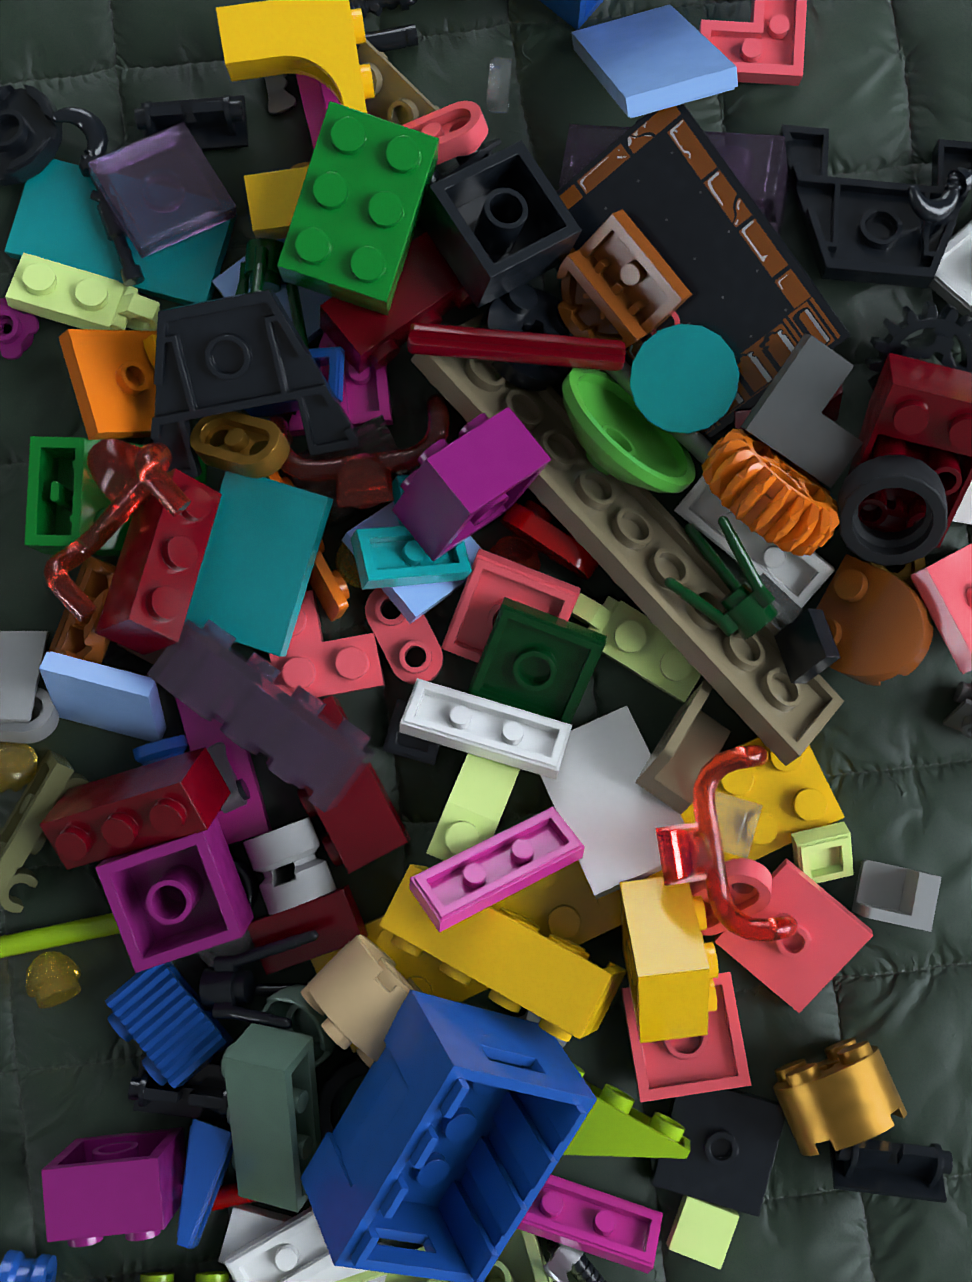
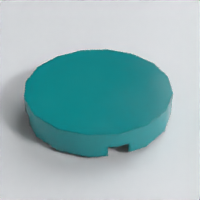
[630,324,739,434]

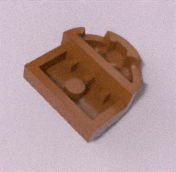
[557,209,692,348]
[816,554,934,686]
[48,556,116,664]

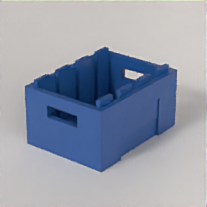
[300,990,597,1282]

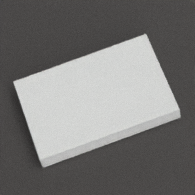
[540,705,698,899]

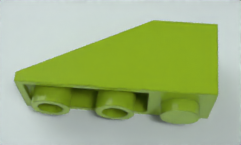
[563,1063,690,1159]

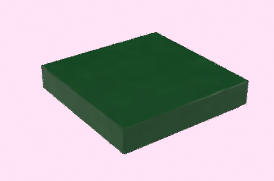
[467,597,607,724]

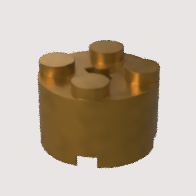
[773,1038,907,1156]

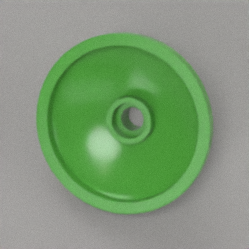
[562,367,696,493]

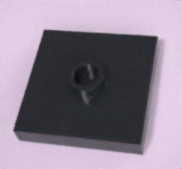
[650,1088,785,1217]

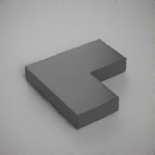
[741,333,863,488]

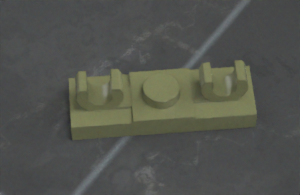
[0,749,89,913]

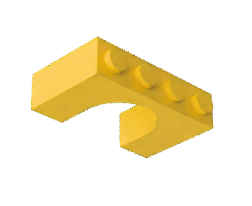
[216,0,375,240]

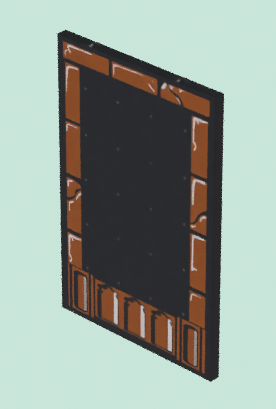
[555,104,851,453]

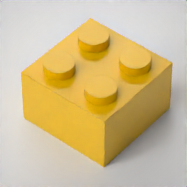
[620,874,719,1043]

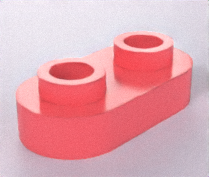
[402,101,488,165]
[365,588,444,685]
[689,858,772,936]

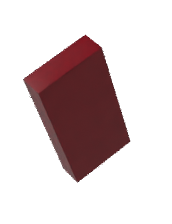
[248,885,368,975]

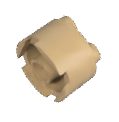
[300,934,423,1068]

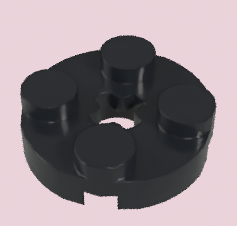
[479,283,574,391]

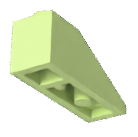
[426,753,520,861]

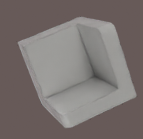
[851,860,942,932]

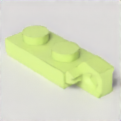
[5,252,160,331]
[571,592,701,703]

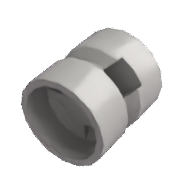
[243,817,337,915]

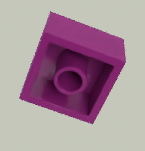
[392,407,552,561]
[95,816,254,973]
[41,1127,186,1247]

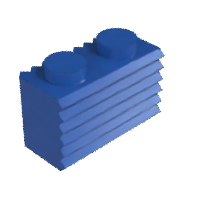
[105,961,234,1088]

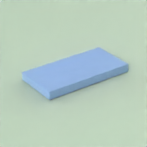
[571,4,738,118]

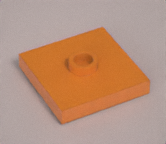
[58,329,157,440]

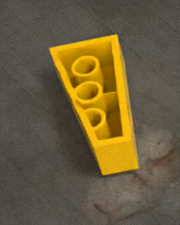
[379,864,627,1042]

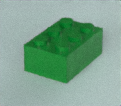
[277,101,439,316]

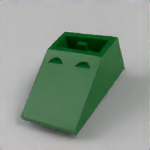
[24,436,208,556]

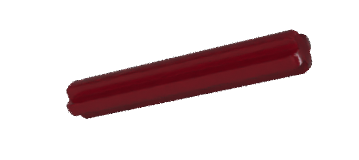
[407,322,626,371]

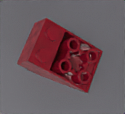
[848,353,972,548]

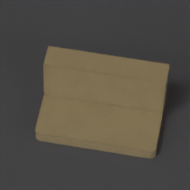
[635,680,731,814]

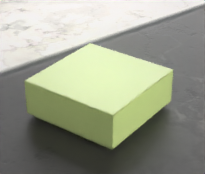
[791,821,854,883]
[666,1195,740,1270]

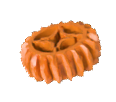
[701,429,840,556]

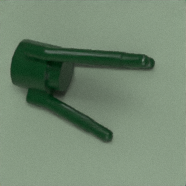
[235,238,309,349]
[664,516,778,640]

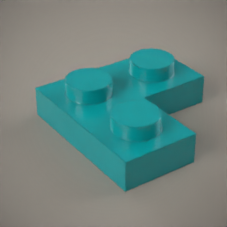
[350,475,472,590]

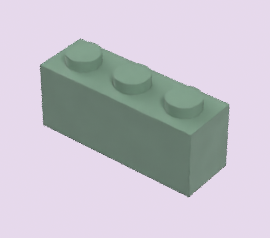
[221,1023,322,1213]

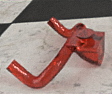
[267,394,450,508]
[44,439,191,623]
[655,745,798,942]

